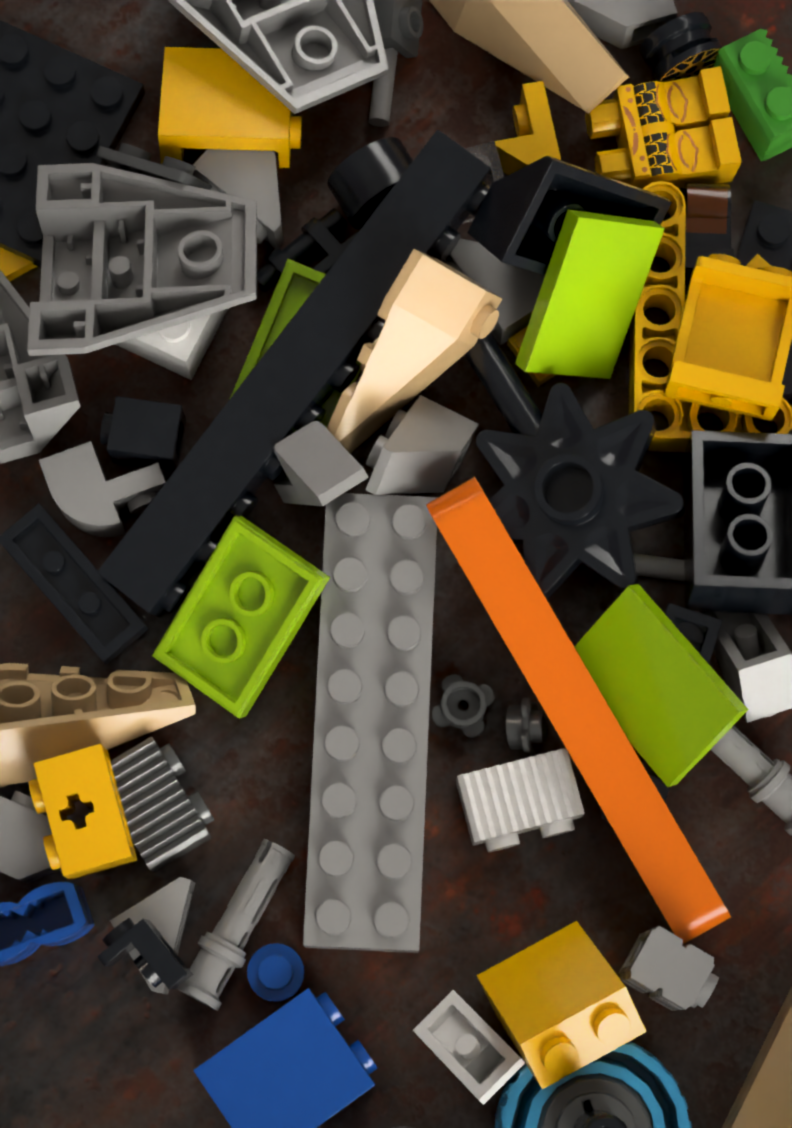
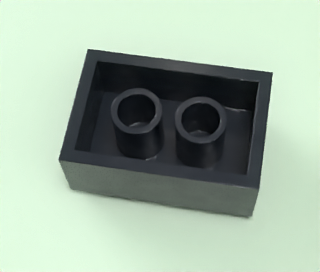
[683,430,792,615]

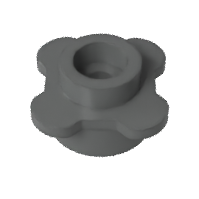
[432,674,495,738]
[506,697,548,756]

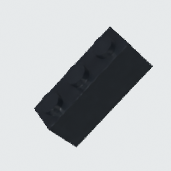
[467,156,672,275]

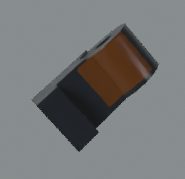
[683,182,734,285]

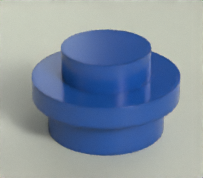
[247,943,304,1002]

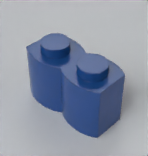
[0,882,95,966]

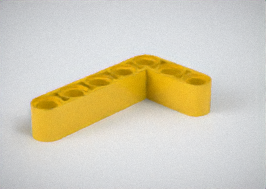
[628,181,792,452]

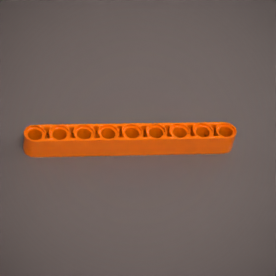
[426,476,731,945]

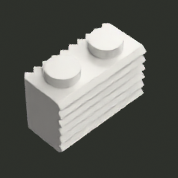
[456,748,585,853]

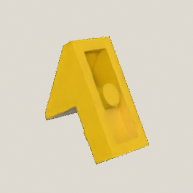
[489,81,561,175]

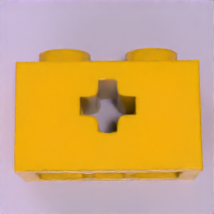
[28,744,138,880]

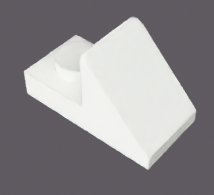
[413,990,525,1105]

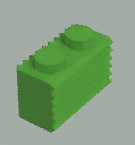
[713,29,792,161]

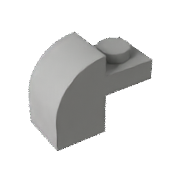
[39,441,166,537]

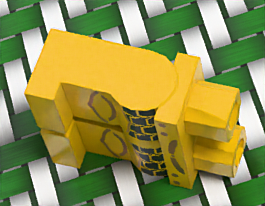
[585,66,742,189]

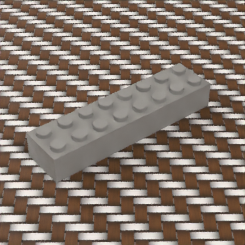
[303,493,438,953]

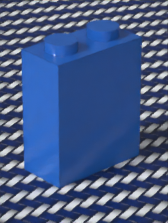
[193,988,378,1128]

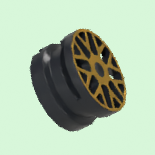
[639,12,722,82]

